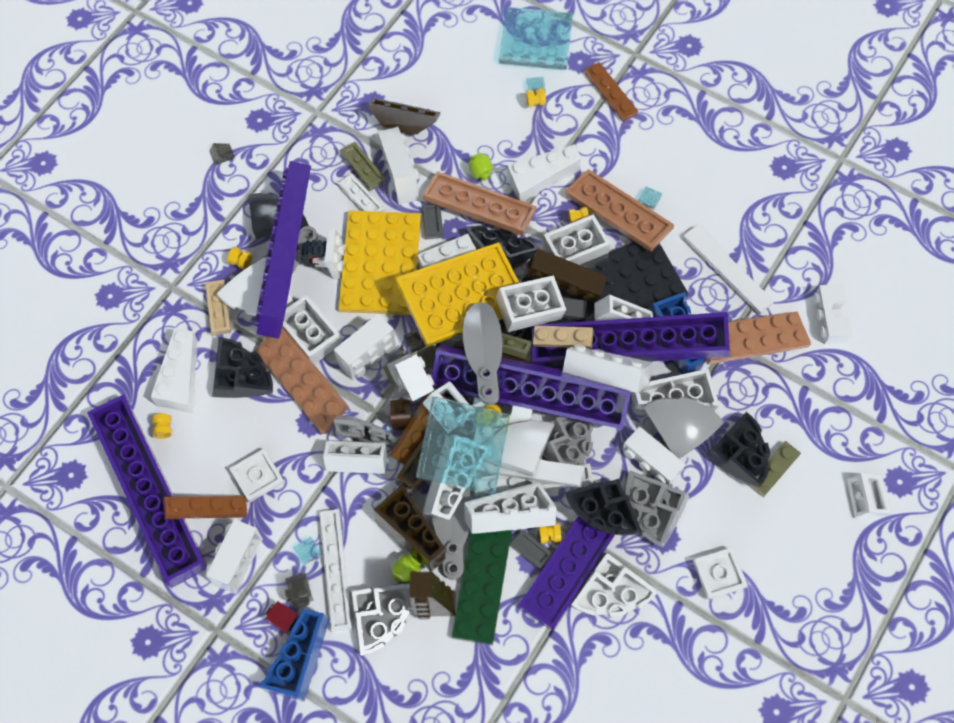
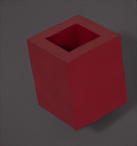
[265,601,299,636]

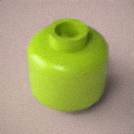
[468,153,494,181]
[391,553,421,584]

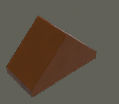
[390,399,411,429]

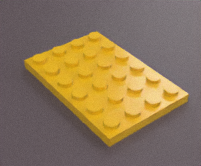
[339,210,421,315]
[395,242,519,347]

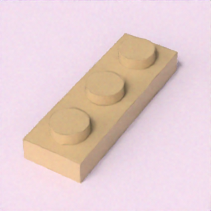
[205,280,231,336]
[533,326,594,349]

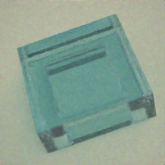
[526,77,546,93]
[638,186,662,210]
[293,537,322,566]

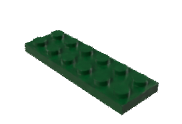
[452,530,512,646]

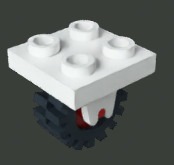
[301,228,346,279]

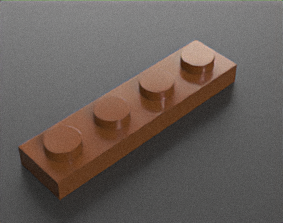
[585,62,638,122]
[389,390,448,465]
[163,496,247,519]

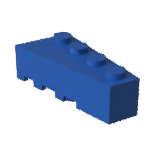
[649,292,706,375]
[258,609,330,702]

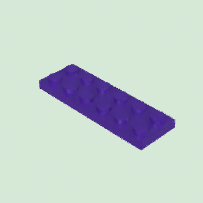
[518,516,615,630]

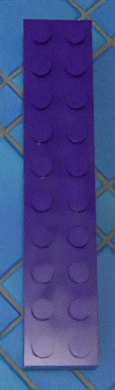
[254,161,311,339]
[532,312,730,368]
[432,344,631,429]
[87,394,208,588]

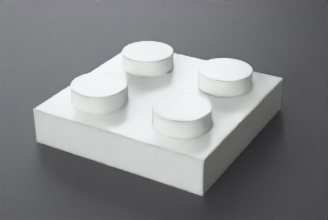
[229,448,285,503]
[693,547,748,600]

